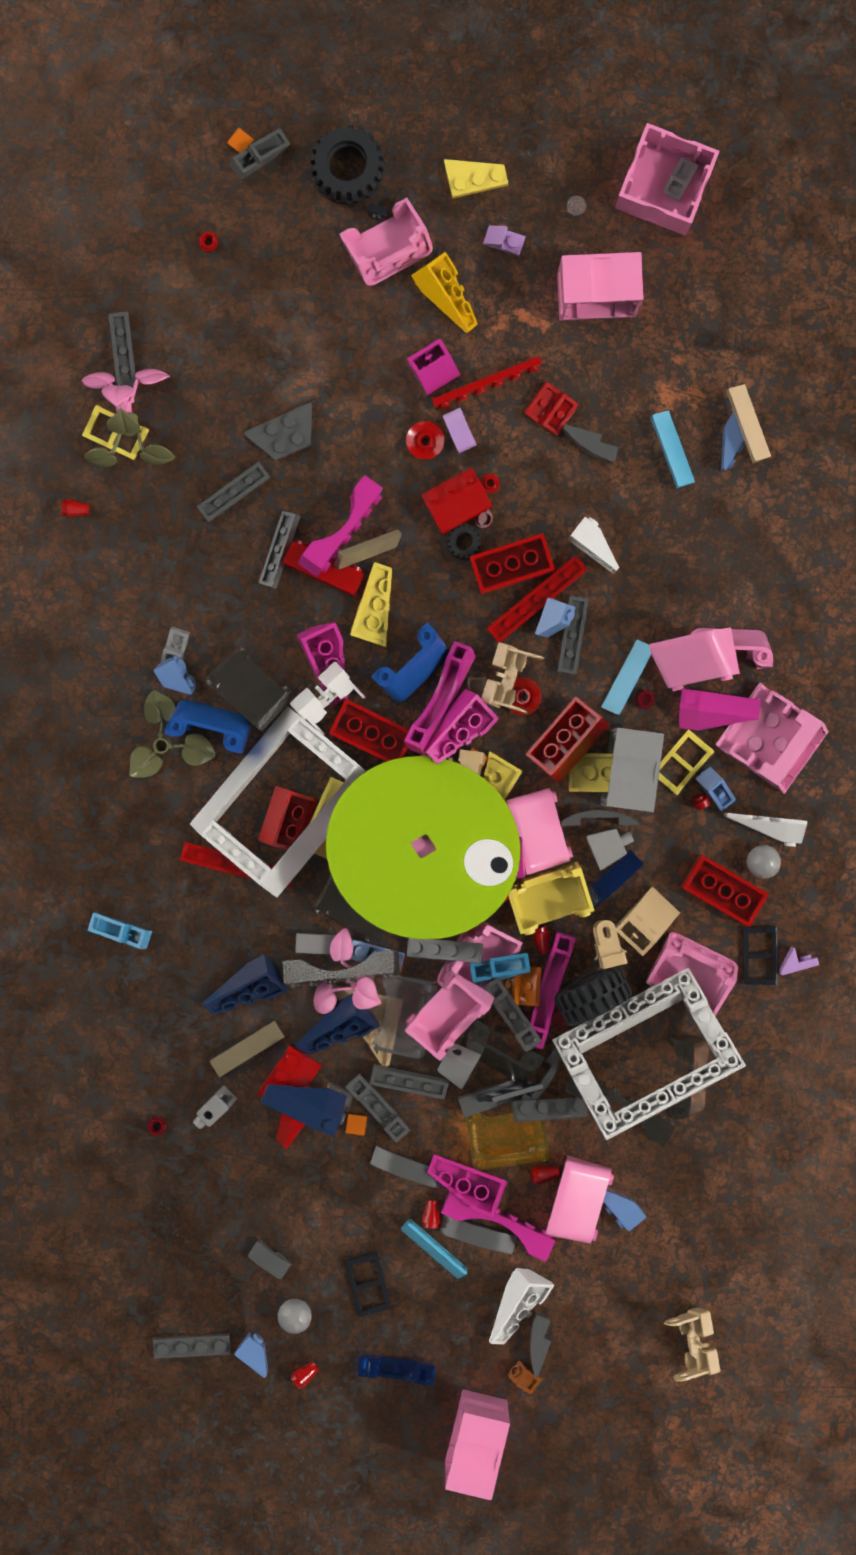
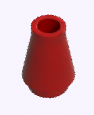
[62,499,89,518]
[531,924,550,954]
[530,1166,560,1185]
[421,1200,440,1229]
[290,1361,319,1389]

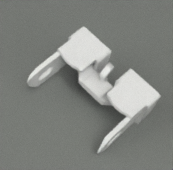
[290,662,365,736]

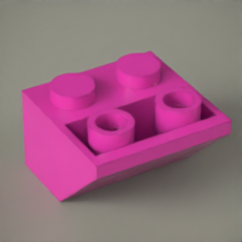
[407,338,460,395]

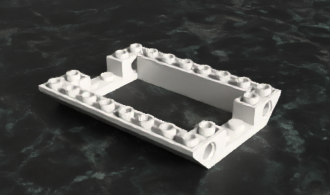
[190,706,367,897]
[552,968,746,1140]

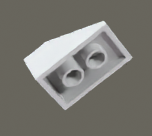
[568,517,619,575]

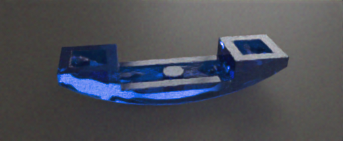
[588,850,643,909]
[358,1356,436,1386]

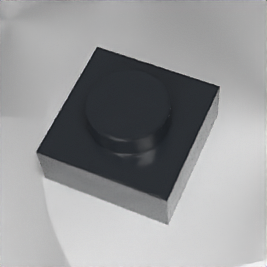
[367,204,388,221]

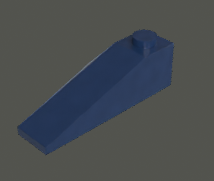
[202,955,288,1015]
[296,994,380,1055]
[261,1084,347,1137]

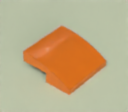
[500,967,541,1006]

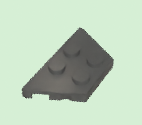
[244,402,312,461]

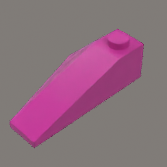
[296,622,348,707]
[424,689,499,764]
[679,689,761,731]
[427,1155,507,1218]

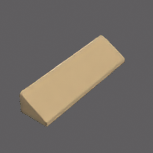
[726,384,771,463]

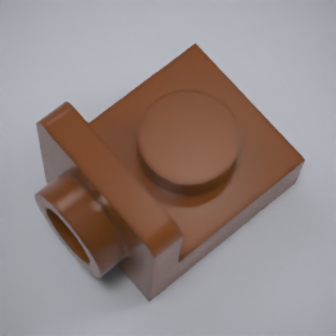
[508,1360,543,1395]

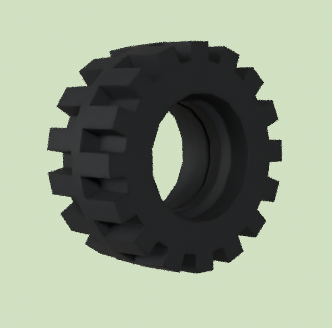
[447,524,481,560]

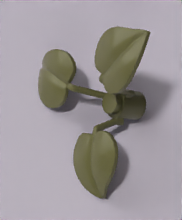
[84,408,176,467]
[129,690,215,778]

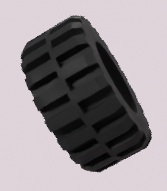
[310,125,384,205]
[554,966,632,1026]

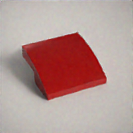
[524,382,579,436]

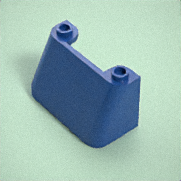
[371,623,449,702]
[164,700,251,754]

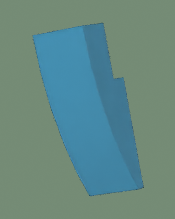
[88,912,152,949]
[469,953,531,984]

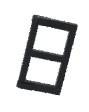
[743,926,778,985]
[477,1081,543,1102]
[345,1252,391,1317]

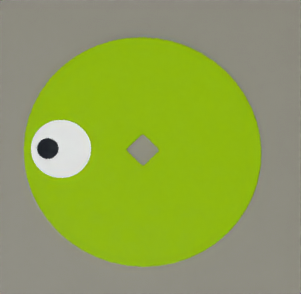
[326,756,520,940]

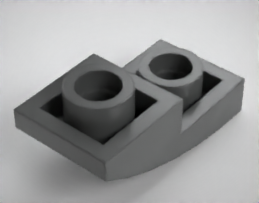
[248,1240,292,1279]

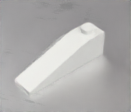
[724,813,807,847]
[489,1268,554,1344]

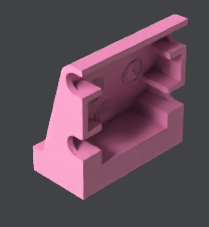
[715,682,829,794]

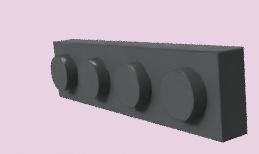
[108,312,138,389]
[197,462,271,523]
[258,511,301,589]
[557,596,589,675]
[407,938,483,963]
[369,1064,449,1099]
[511,1097,588,1123]
[153,1333,231,1359]

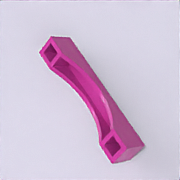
[298,475,383,577]
[404,641,476,756]
[529,931,576,1049]
[441,1191,556,1262]

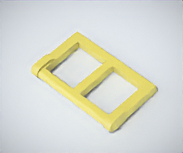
[82,405,149,461]
[658,729,715,795]

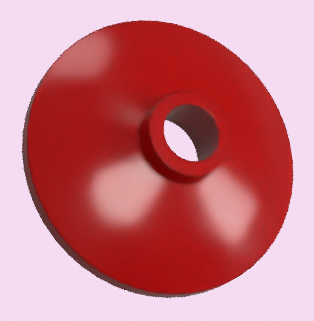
[406,421,444,460]
[509,677,542,716]

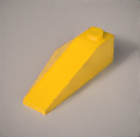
[411,252,478,333]

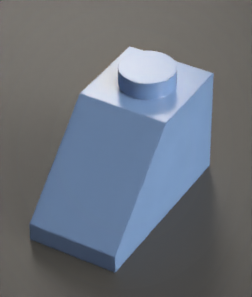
[535,598,576,638]
[696,767,736,812]
[234,1332,268,1378]

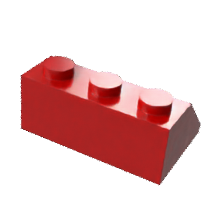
[421,467,493,535]
[258,786,317,850]
[257,1043,322,1097]

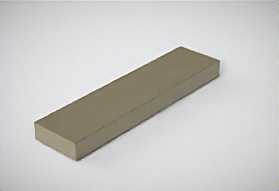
[334,530,402,570]
[210,1020,285,1077]

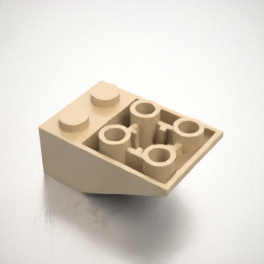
[615,887,680,956]

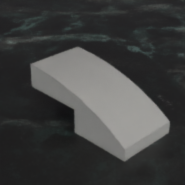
[662,157,698,201]
[160,627,190,663]
[295,933,336,954]

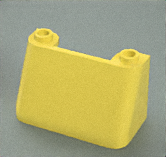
[508,861,594,935]

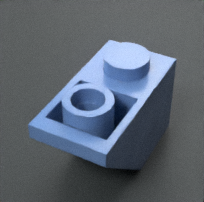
[153,655,197,695]

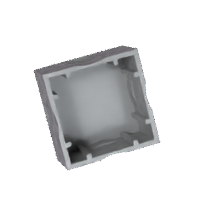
[600,728,664,812]

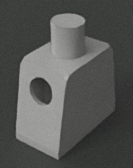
[585,829,634,870]
[432,1043,481,1089]
[193,1085,237,1129]

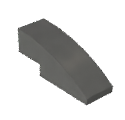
[229,128,291,180]
[563,424,619,465]
[458,1079,518,1118]
[530,1310,551,1377]

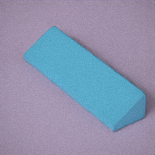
[650,410,695,489]
[601,640,651,716]
[401,1219,467,1279]

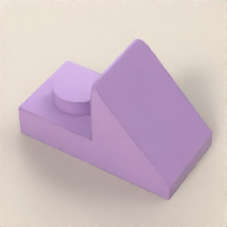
[483,225,526,256]
[778,947,819,975]

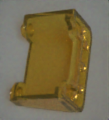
[466,1113,550,1171]

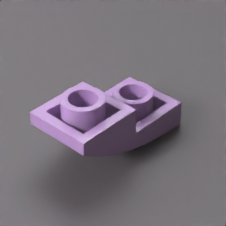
[443,408,476,453]

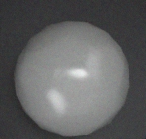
[746,845,781,879]
[278,1299,312,1334]

